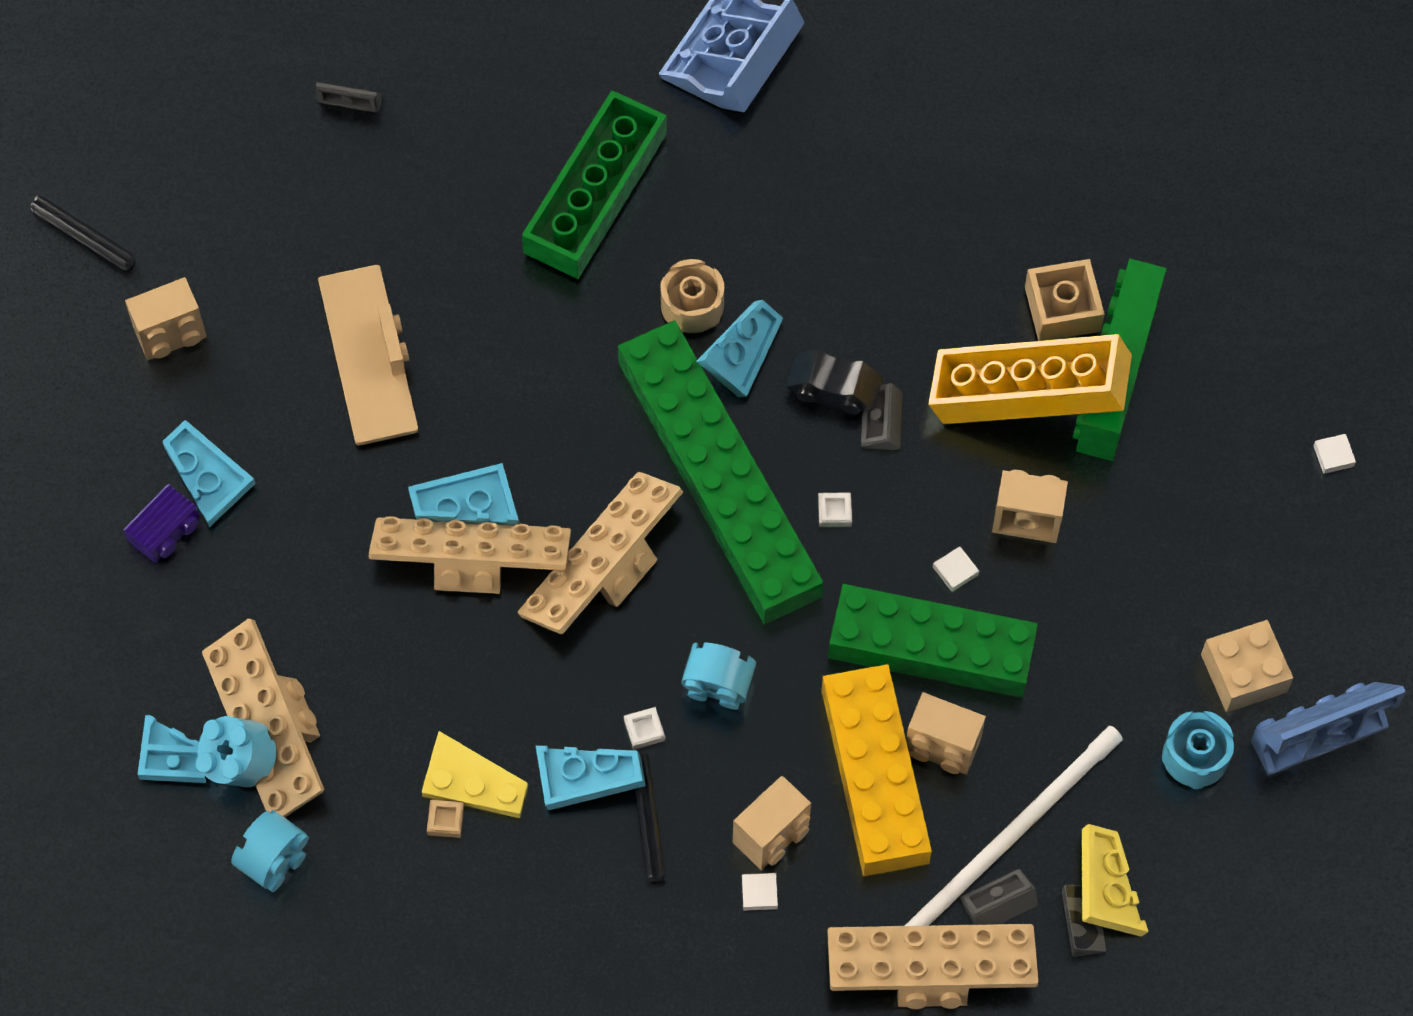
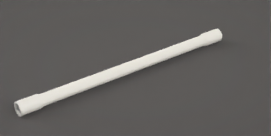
[905,726,1123,926]

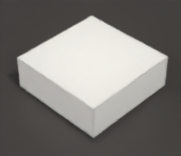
[1313,434,1356,474]
[818,493,852,527]
[933,546,979,592]
[624,707,665,750]
[742,873,778,911]

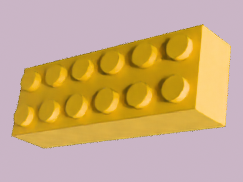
[929,334,1132,424]
[822,664,932,877]

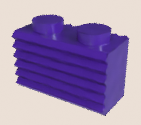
[123,484,200,563]

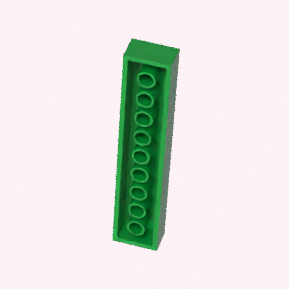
[618,320,824,625]

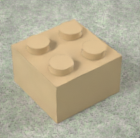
[1025,259,1105,341]
[125,277,207,361]
[992,470,1068,543]
[1201,620,1293,713]
[906,692,986,775]
[733,776,811,870]

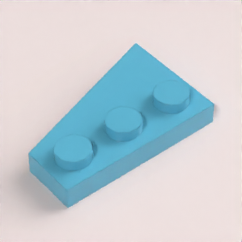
[696,300,783,397]
[162,420,255,528]
[408,463,519,525]
[536,745,646,810]

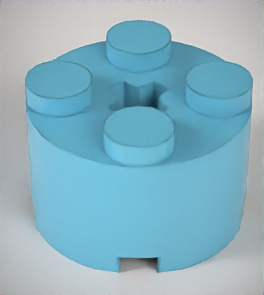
[681,642,756,710]
[1162,711,1234,789]
[196,716,276,787]
[231,810,309,892]

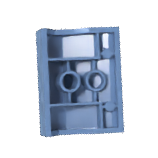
[659,0,805,112]
[1251,682,1406,776]

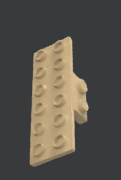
[318,265,418,446]
[518,472,683,634]
[369,516,571,594]
[202,619,324,818]
[828,924,1038,1009]

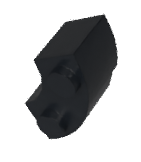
[786,350,883,415]

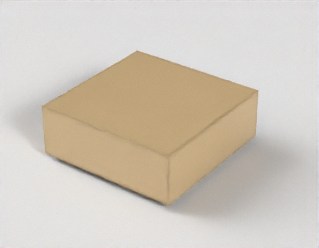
[427,800,464,838]

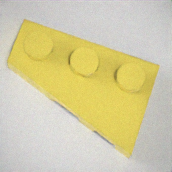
[422,731,528,818]
[1082,824,1148,937]

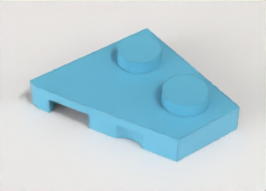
[137,715,207,783]

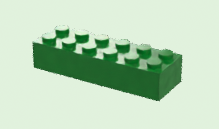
[522,90,667,279]
[1073,258,1167,462]
[828,584,1038,698]

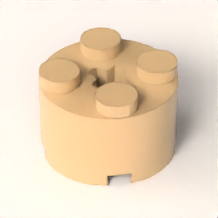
[661,259,724,333]

